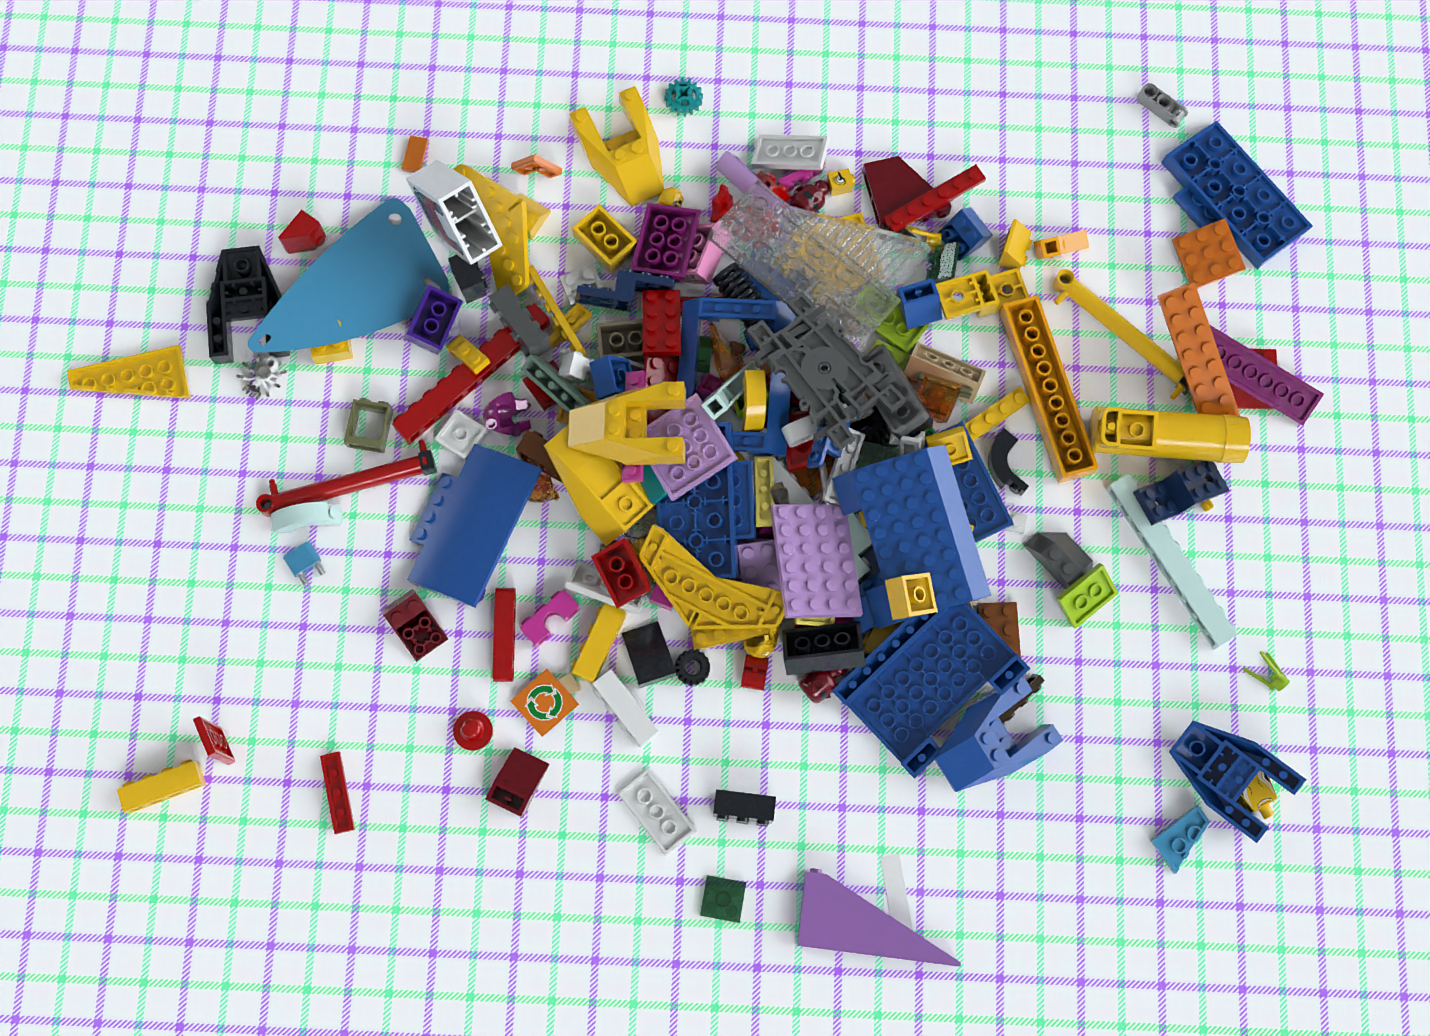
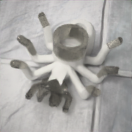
[236,352,287,400]

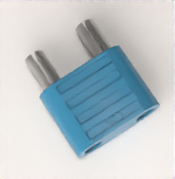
[283,541,326,586]

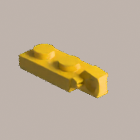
[549,303,592,349]

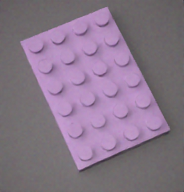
[770,504,863,618]

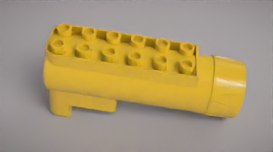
[1088,406,1251,463]

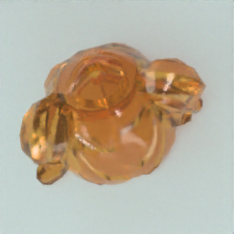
[528,474,560,503]

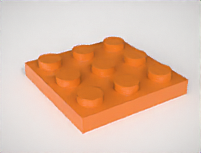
[1172,218,1246,289]

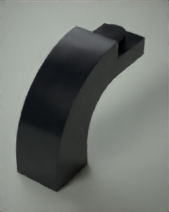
[988,428,1029,496]

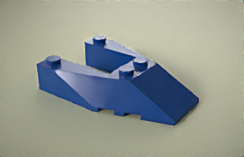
[933,676,1064,792]
[1169,721,1307,843]

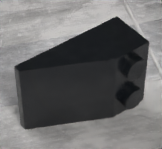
[621,621,677,689]

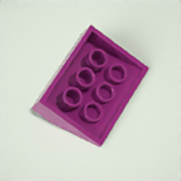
[631,203,701,280]

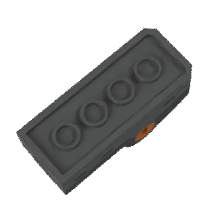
[862,344,933,440]

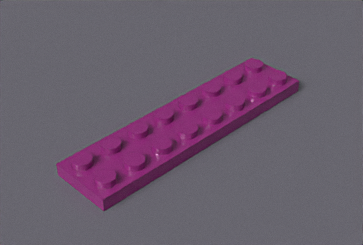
[1209,324,1324,426]

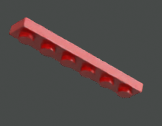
[883,164,986,234]

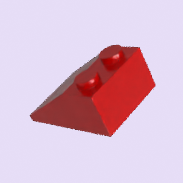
[591,538,652,609]

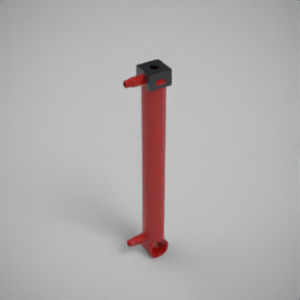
[256,439,438,517]

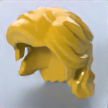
[744,626,779,658]

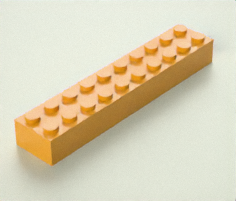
[999,295,1099,484]

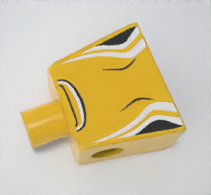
[1237,771,1277,820]

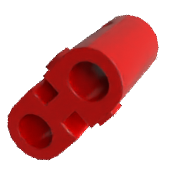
[741,654,769,691]

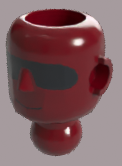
[789,180,830,220]
[798,669,846,704]

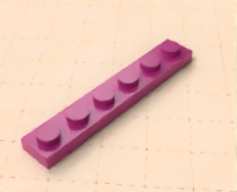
[622,370,646,483]

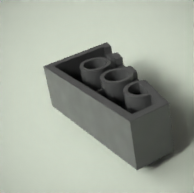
[488,284,551,357]

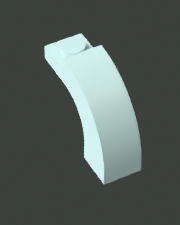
[271,502,343,533]

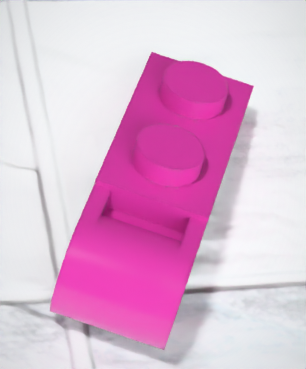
[777,160,825,192]

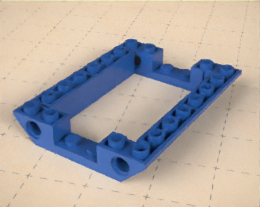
[677,297,796,457]

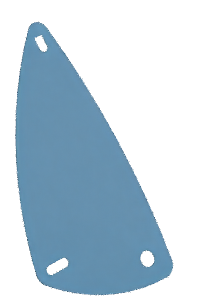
[248,198,449,353]

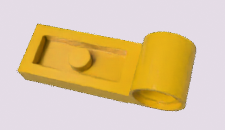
[445,334,491,375]

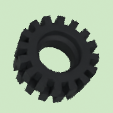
[675,649,710,686]

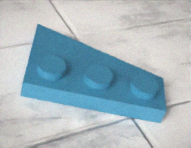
[1150,805,1210,874]

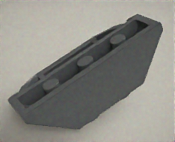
[1023,532,1093,590]

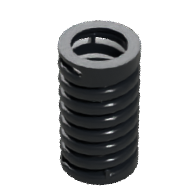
[712,261,765,330]

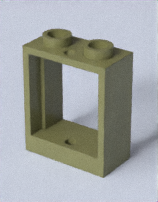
[344,398,394,453]

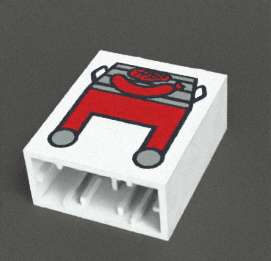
[405,159,503,265]

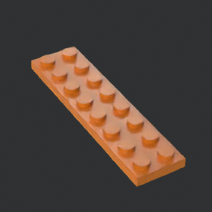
[1157,282,1240,416]

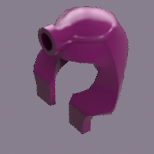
[483,392,532,437]

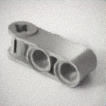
[1137,83,1189,128]

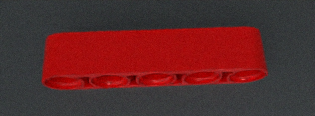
[492,588,516,682]

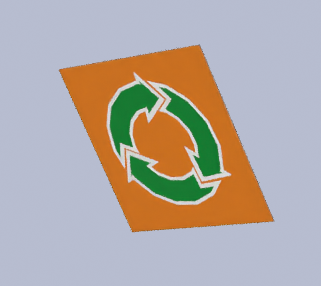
[510,668,579,737]

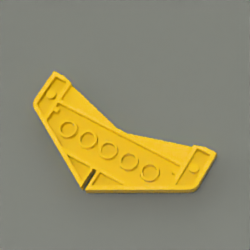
[453,164,530,296]
[639,524,785,630]

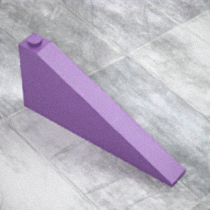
[797,868,961,967]

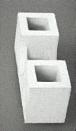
[558,351,595,391]

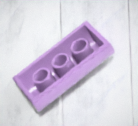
[716,151,787,216]

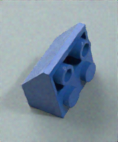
[938,207,993,261]
[895,278,943,330]

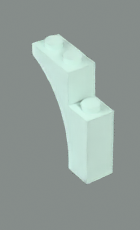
[701,360,761,421]
[848,513,873,582]

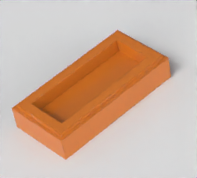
[402,135,429,173]

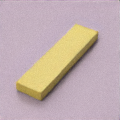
[754,456,775,527]

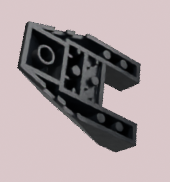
[206,245,290,365]

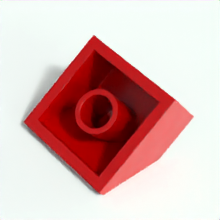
[278,209,326,254]

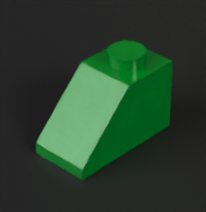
[697,335,714,373]

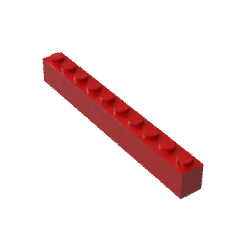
[392,302,550,445]

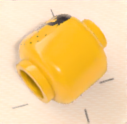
[657,187,684,207]

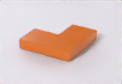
[511,154,563,178]

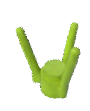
[1243,651,1290,691]

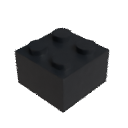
[447,255,488,304]

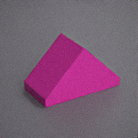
[696,373,725,402]

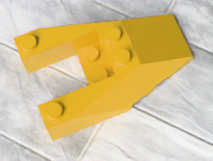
[569,86,664,207]
[568,381,686,465]

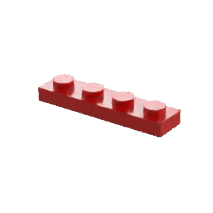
[320,751,355,835]

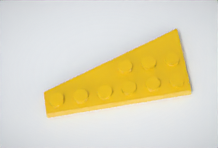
[67,345,191,399]

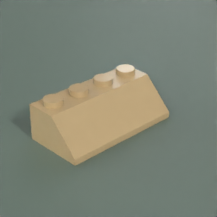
[904,342,986,404]

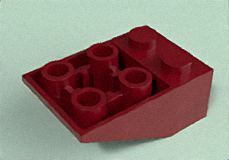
[381,589,448,662]
[485,747,550,818]

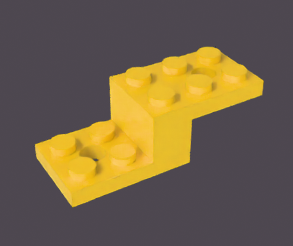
[936,267,1030,320]

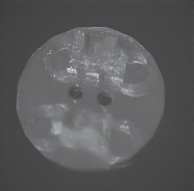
[622,510,657,539]

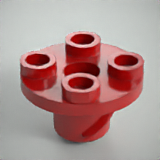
[453,711,493,751]

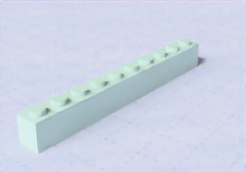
[1106,474,1238,650]

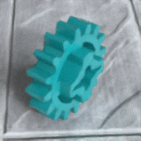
[664,77,703,117]

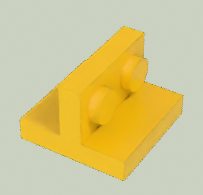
[925,426,973,465]

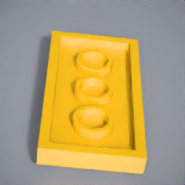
[690,612,769,650]

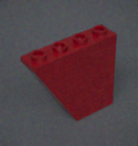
[862,156,952,231]

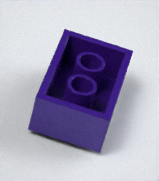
[403,284,463,355]

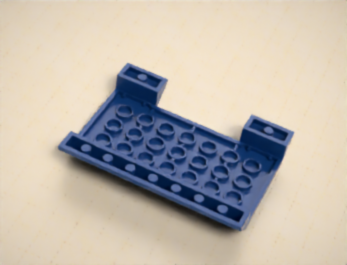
[832,445,992,629]
[832,603,1031,779]

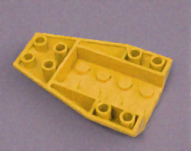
[544,424,655,546]

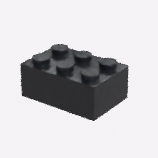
[713,789,776,827]

